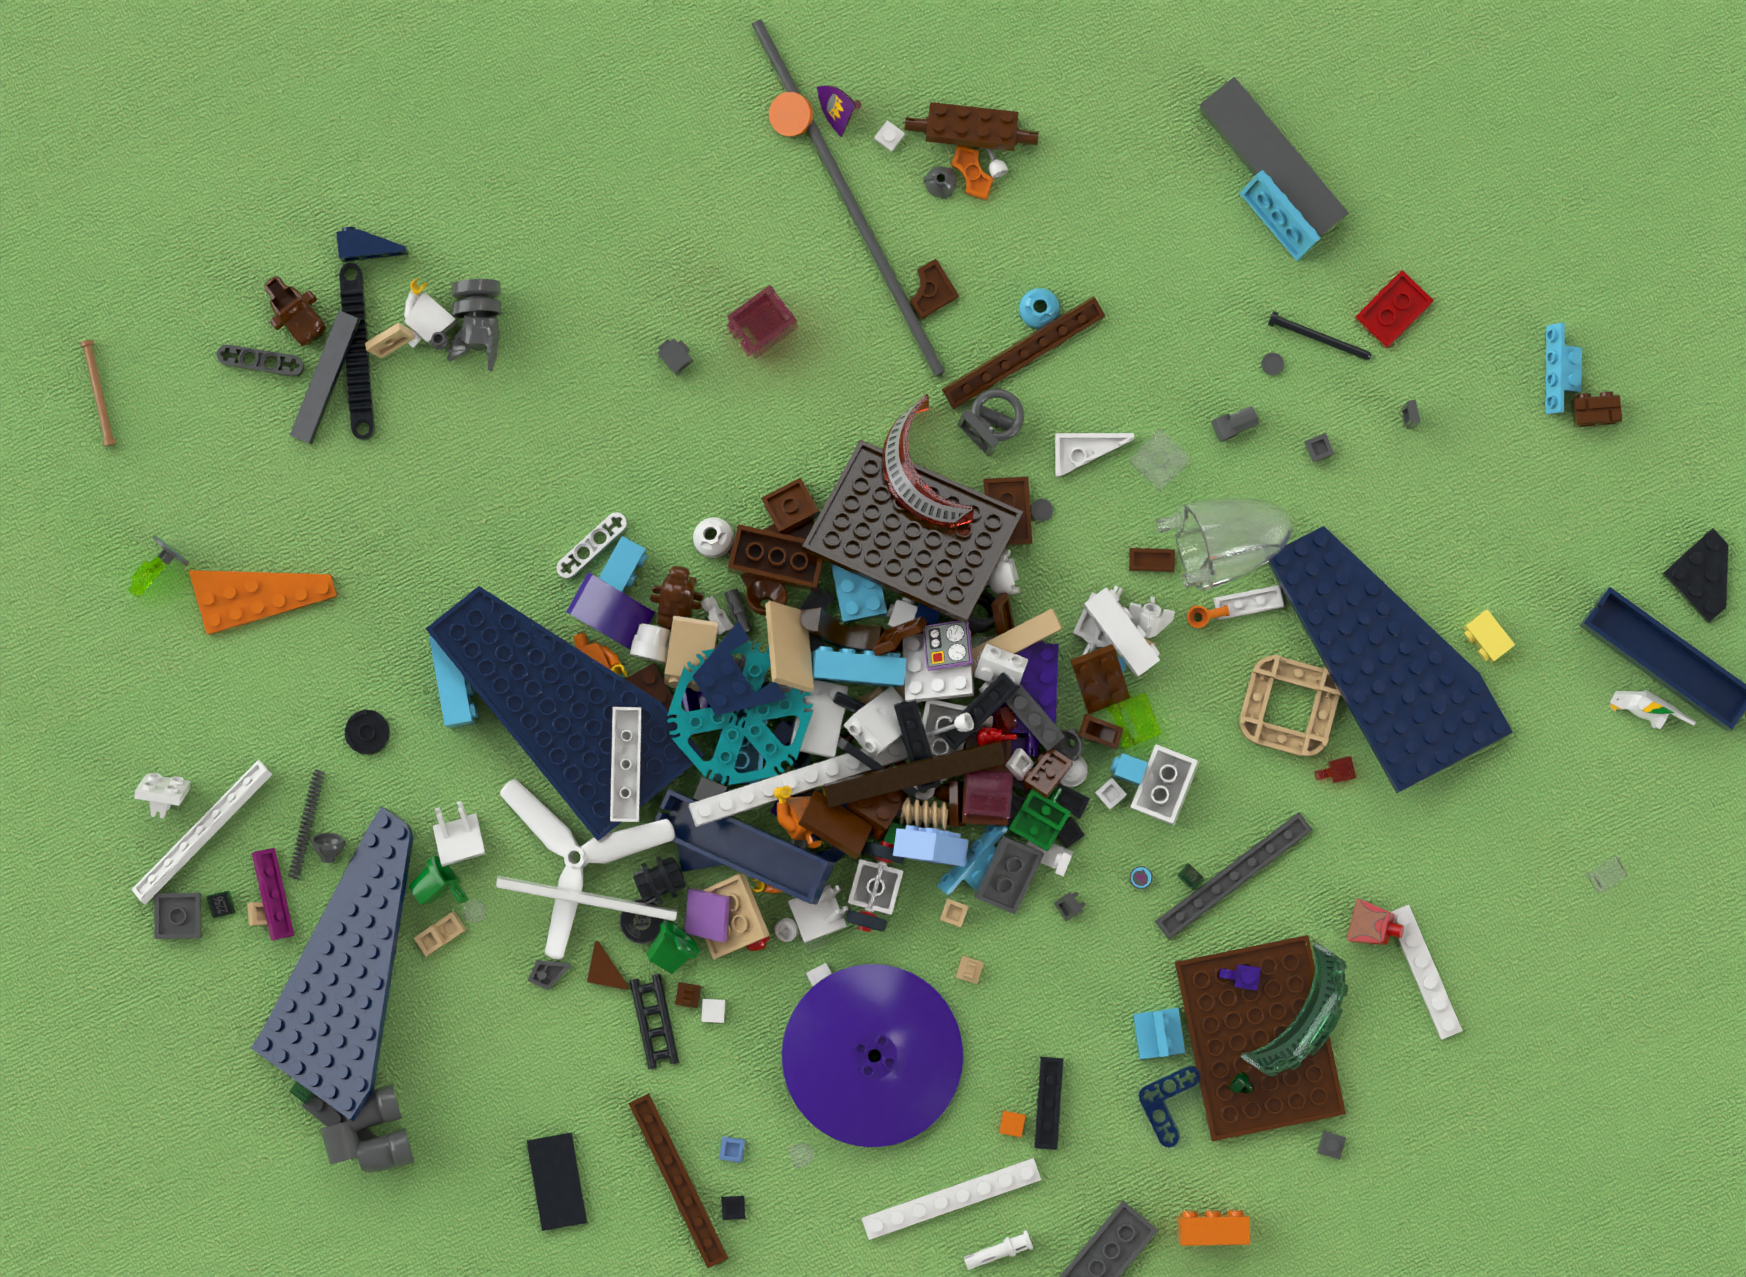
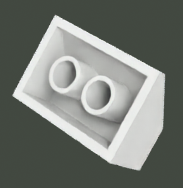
[1131,744,1199,826]

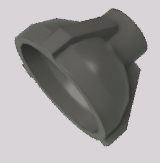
[923,166,956,199]
[1052,729,1083,761]
[311,833,345,863]

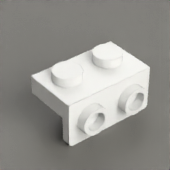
[974,644,1028,686]

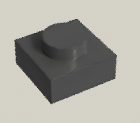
[1304,433,1334,463]
[1317,1131,1346,1159]

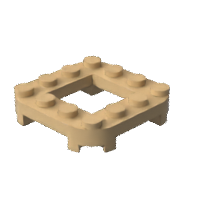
[1239,655,1341,757]

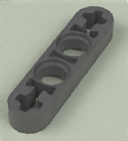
[217,345,304,377]

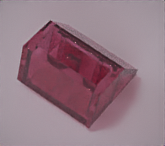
[964,770,1013,819]

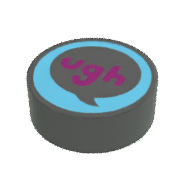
[1129,866,1152,889]

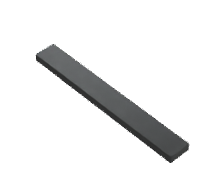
[1155,812,1312,940]

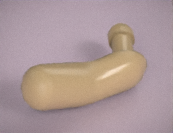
[859,686,885,704]

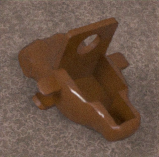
[264,276,327,347]
[650,566,704,630]

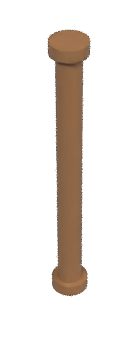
[80,340,117,447]

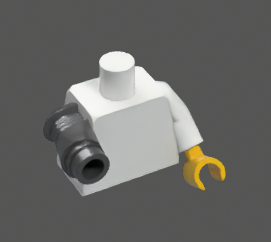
[404,278,458,350]

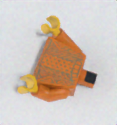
[773,785,826,848]

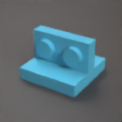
[1133,1008,1185,1059]

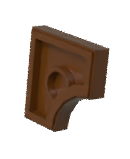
[910,259,959,320]

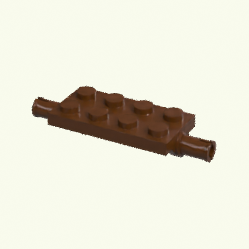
[904,102,1039,151]

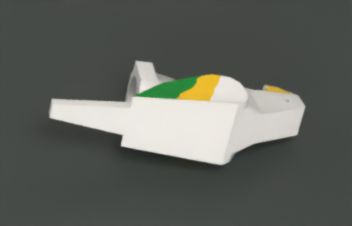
[1610,690,1696,729]

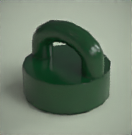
[1228,1072,1253,1094]

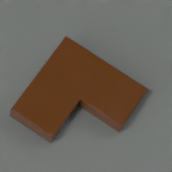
[873,616,927,656]

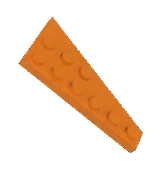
[188,570,338,635]

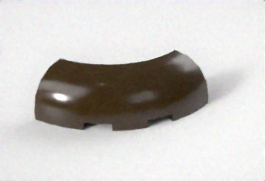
[801,608,885,652]

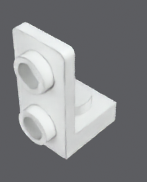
[1027,841,1073,876]

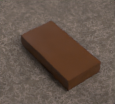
[1129,548,1175,572]
[991,593,1015,636]

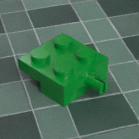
[1008,786,1071,852]

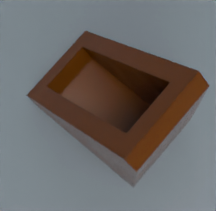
[1078,714,1124,750]

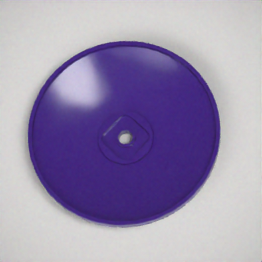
[781,964,963,1147]

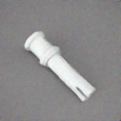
[964,1230,1034,1270]

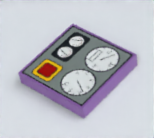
[923,621,973,671]

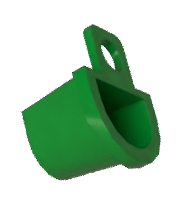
[410,855,469,905]
[647,920,700,974]

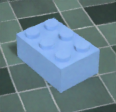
[893,825,969,867]

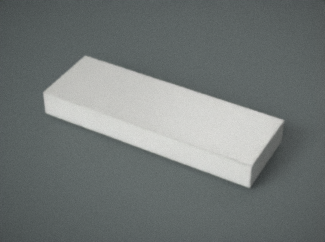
[1213,585,1285,620]

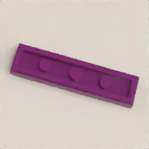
[251,848,295,941]

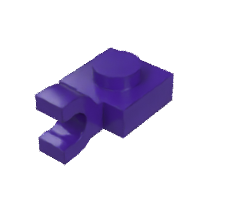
[1219,964,1261,990]

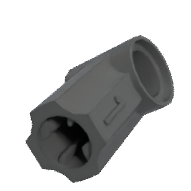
[1211,406,1260,442]

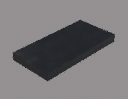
[527,1132,587,1231]

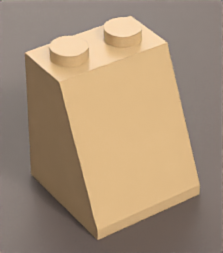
[664,616,718,691]

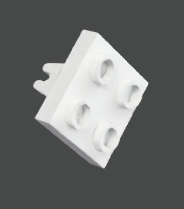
[134,773,191,818]

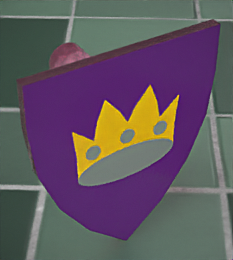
[817,85,861,137]

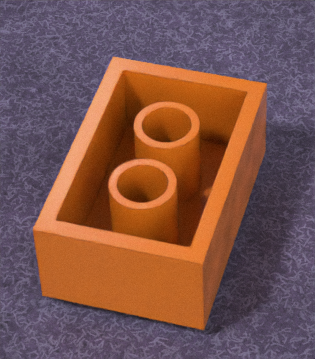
[1177,1210,1250,1246]

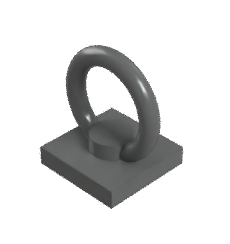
[957,389,1024,456]

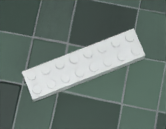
[610,707,641,822]

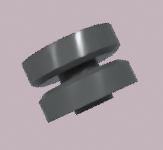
[451,279,502,319]

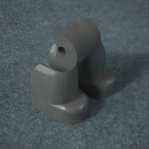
[320,1084,415,1172]

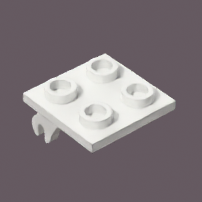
[433,801,486,867]
[788,885,849,943]

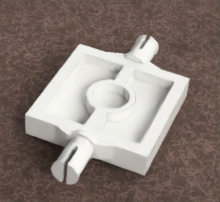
[1073,586,1129,655]

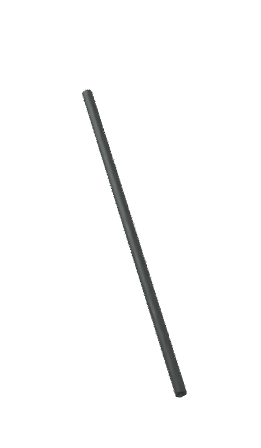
[752,19,945,377]

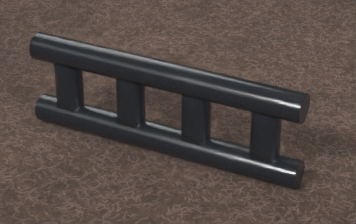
[629,974,680,1069]

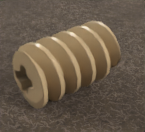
[900,797,948,831]

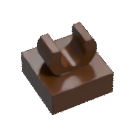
[675,982,701,1008]

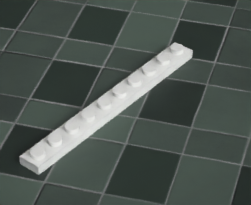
[689,738,908,827]

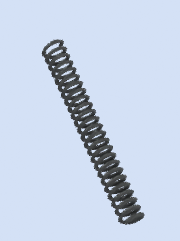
[287,769,325,881]

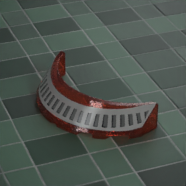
[882,394,974,528]

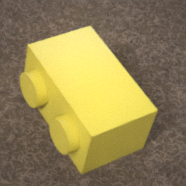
[1463,609,1515,663]

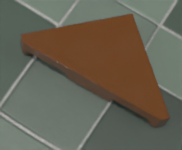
[587,941,629,990]

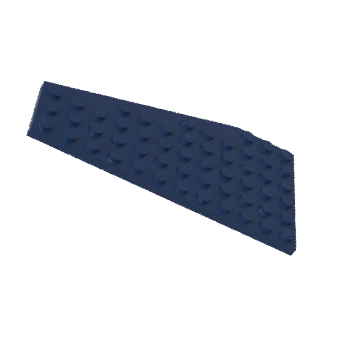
[1265,526,1513,794]

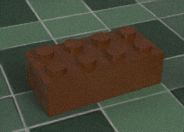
[728,524,823,592]

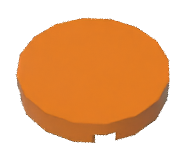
[769,92,813,136]

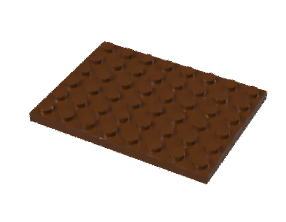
[1174,935,1346,1141]

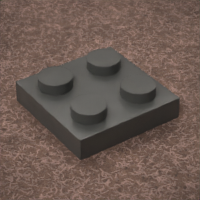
[154,893,201,939]

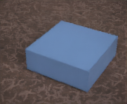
[719,1136,745,1163]

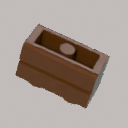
[1571,391,1622,427]

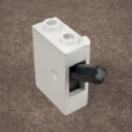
[833,686,905,759]

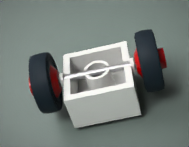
[846,841,905,933]

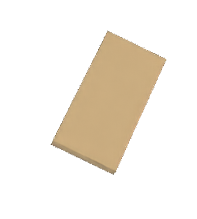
[765,601,814,692]

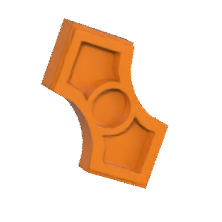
[951,145,994,201]

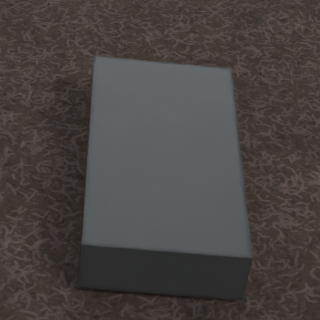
[1401,399,1421,429]

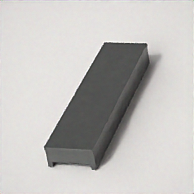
[1199,77,1349,236]

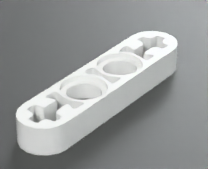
[556,512,627,579]

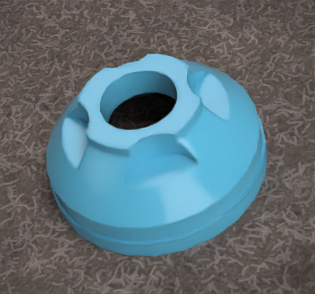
[1019,288,1060,329]

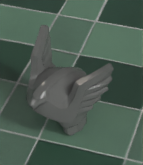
[447,311,500,371]

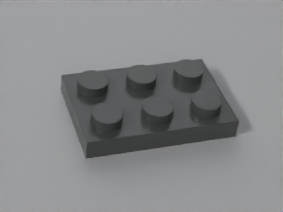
[974,835,1044,914]

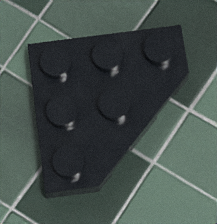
[1662,528,1728,623]

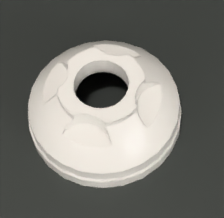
[693,517,734,558]

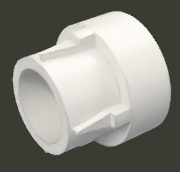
[630,624,671,664]

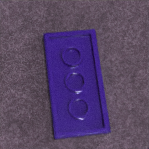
[566,573,655,650]

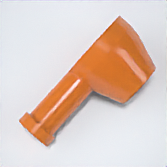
[1187,605,1230,628]

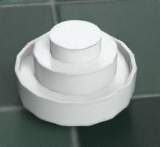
[1060,756,1088,787]

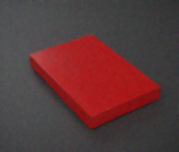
[1355,270,1434,349]

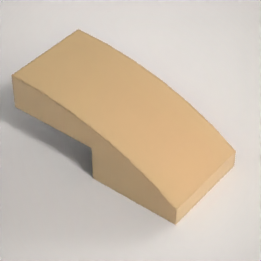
[414,911,467,957]

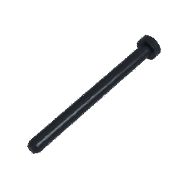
[1268,311,1372,360]

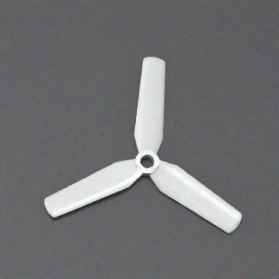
[500,779,675,960]

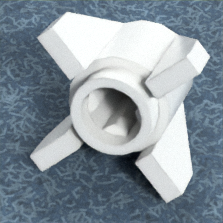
[1128,596,1175,638]

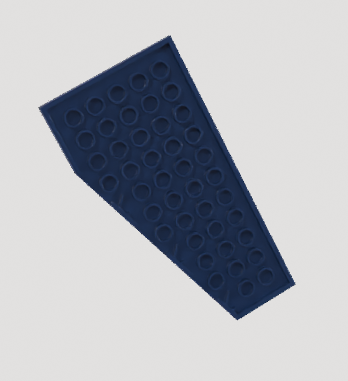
[426,586,704,841]

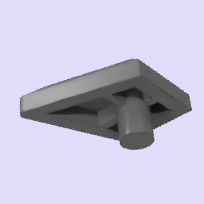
[528,960,571,990]

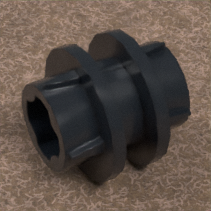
[633,856,686,905]

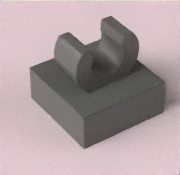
[1054,892,1085,921]

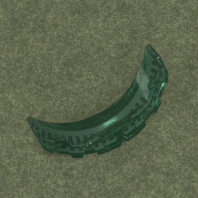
[1240,942,1348,1076]

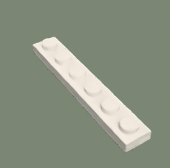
[1391,905,1462,1040]

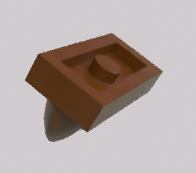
[933,781,966,827]

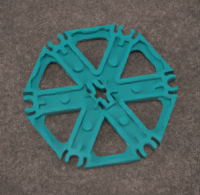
[667,641,814,785]

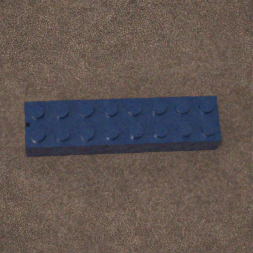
[1579,587,1746,731]
[654,789,835,905]

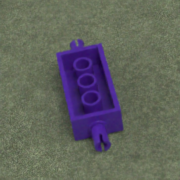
[1009,640,1059,757]

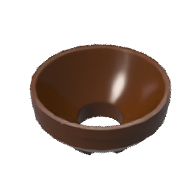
[746,579,787,616]

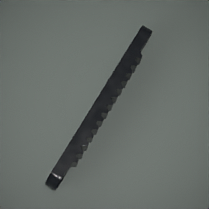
[339,263,375,441]

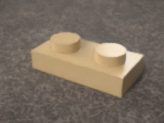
[365,323,415,359]

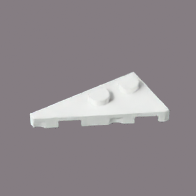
[1055,433,1134,477]

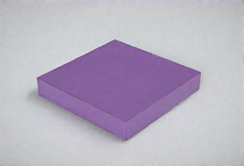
[685,888,730,942]

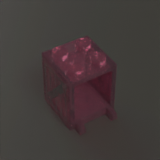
[726,285,798,359]

